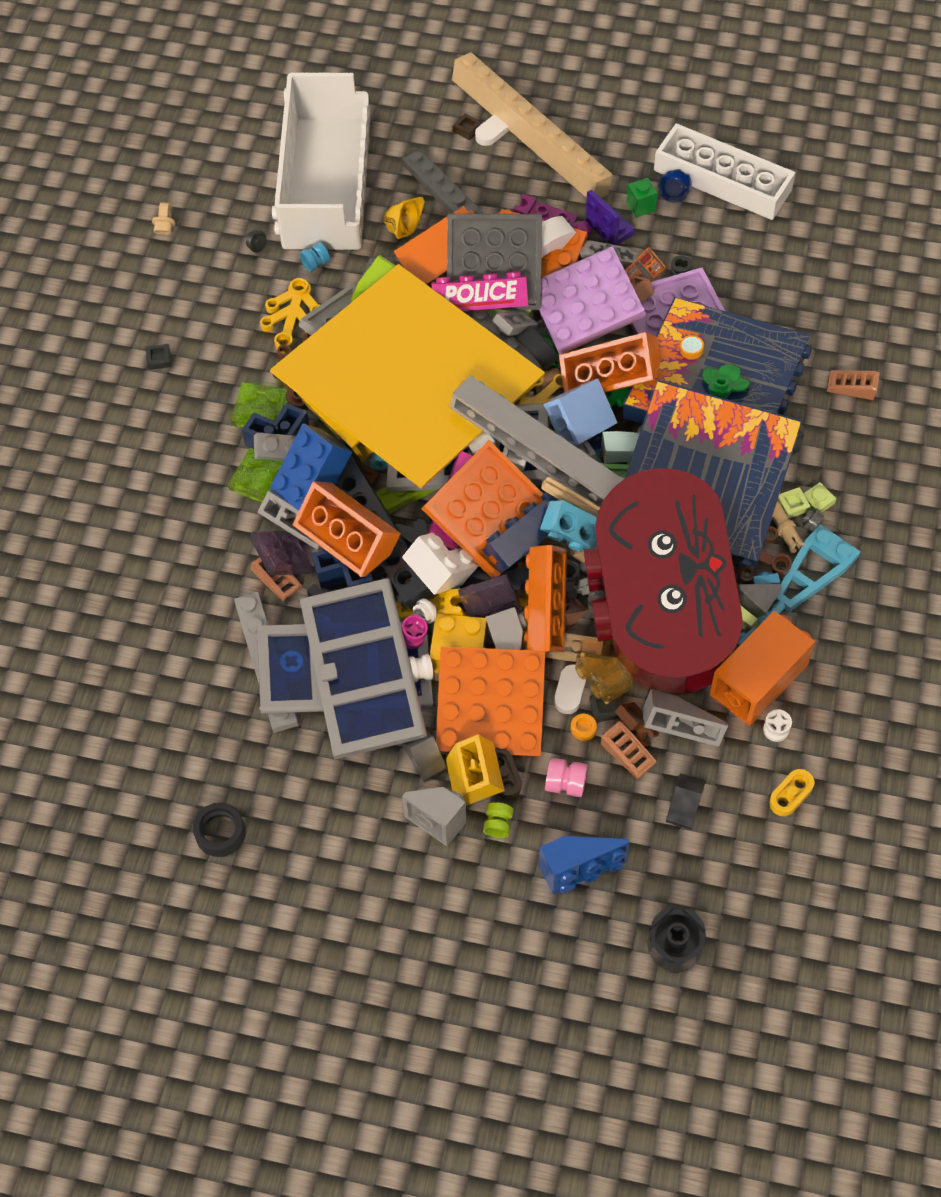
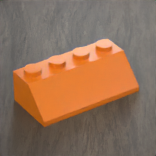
[559,332,661,393]
[293,481,401,577]
[524,545,567,652]

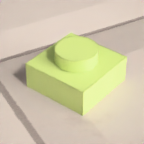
[803,482,836,514]
[778,487,811,519]
[740,605,758,632]

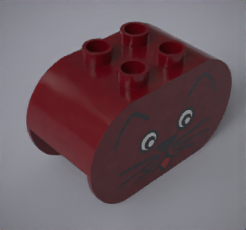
[583,468,743,695]

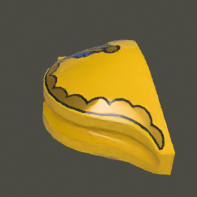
[383,197,425,239]

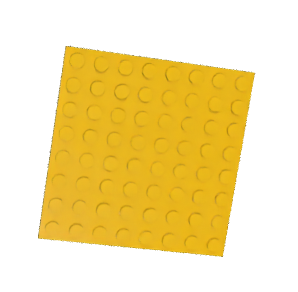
[270,264,545,489]

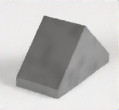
[737,584,782,618]
[401,731,447,782]

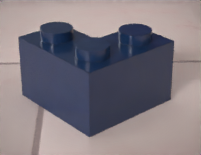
[242,403,310,462]
[311,549,376,603]

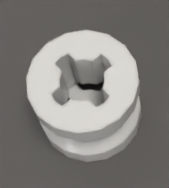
[409,654,433,682]
[763,709,792,742]

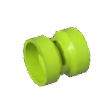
[483,802,513,838]

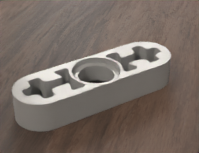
[580,241,637,270]

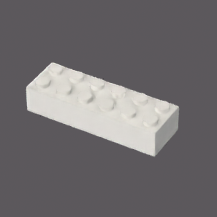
[654,124,795,220]

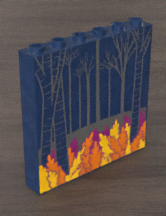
[623,297,812,424]
[625,380,802,568]

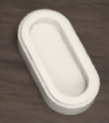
[475,114,509,146]
[554,665,586,714]

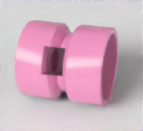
[545,757,588,798]

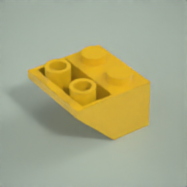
[446,734,505,806]

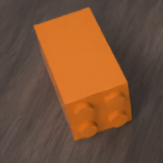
[394,206,475,288]
[710,610,816,727]

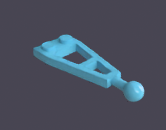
[757,524,861,626]

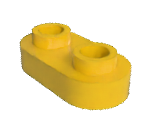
[769,769,814,816]

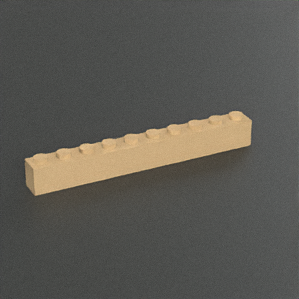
[452,52,613,198]

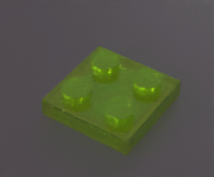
[230,382,287,427]
[228,448,283,502]

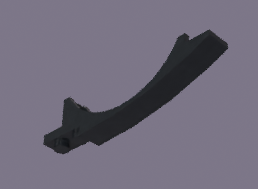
[395,519,578,601]

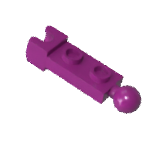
[513,194,592,237]

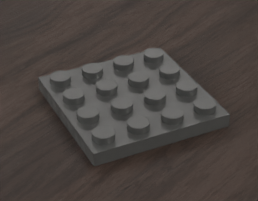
[447,213,542,310]

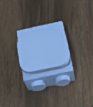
[544,378,617,446]

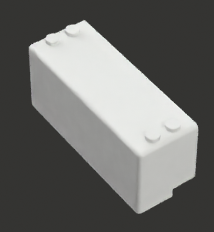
[272,73,370,250]

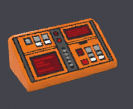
[625,248,666,282]

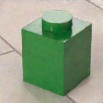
[626,177,658,218]

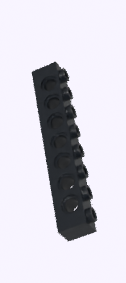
[335,438,438,611]

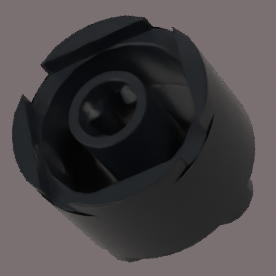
[647,907,706,973]

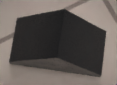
[666,773,706,830]

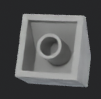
[402,787,467,847]

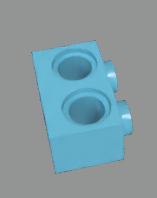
[540,500,597,552]

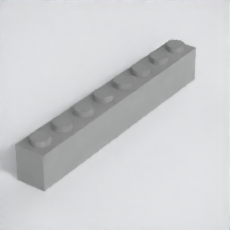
[450,375,624,507]

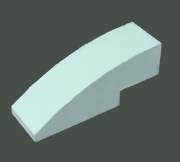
[601,431,640,465]

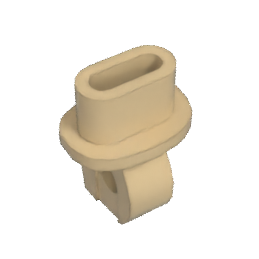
[152,202,175,235]

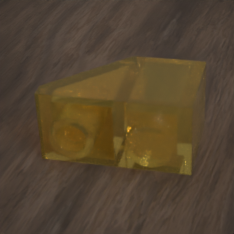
[575,652,633,705]

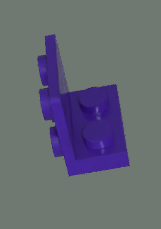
[585,190,635,246]

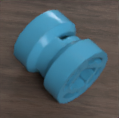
[299,242,330,272]

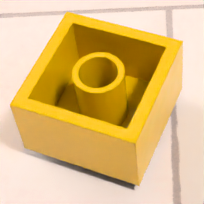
[430,614,487,674]

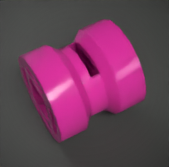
[402,615,428,649]

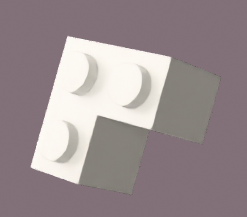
[402,533,479,595]

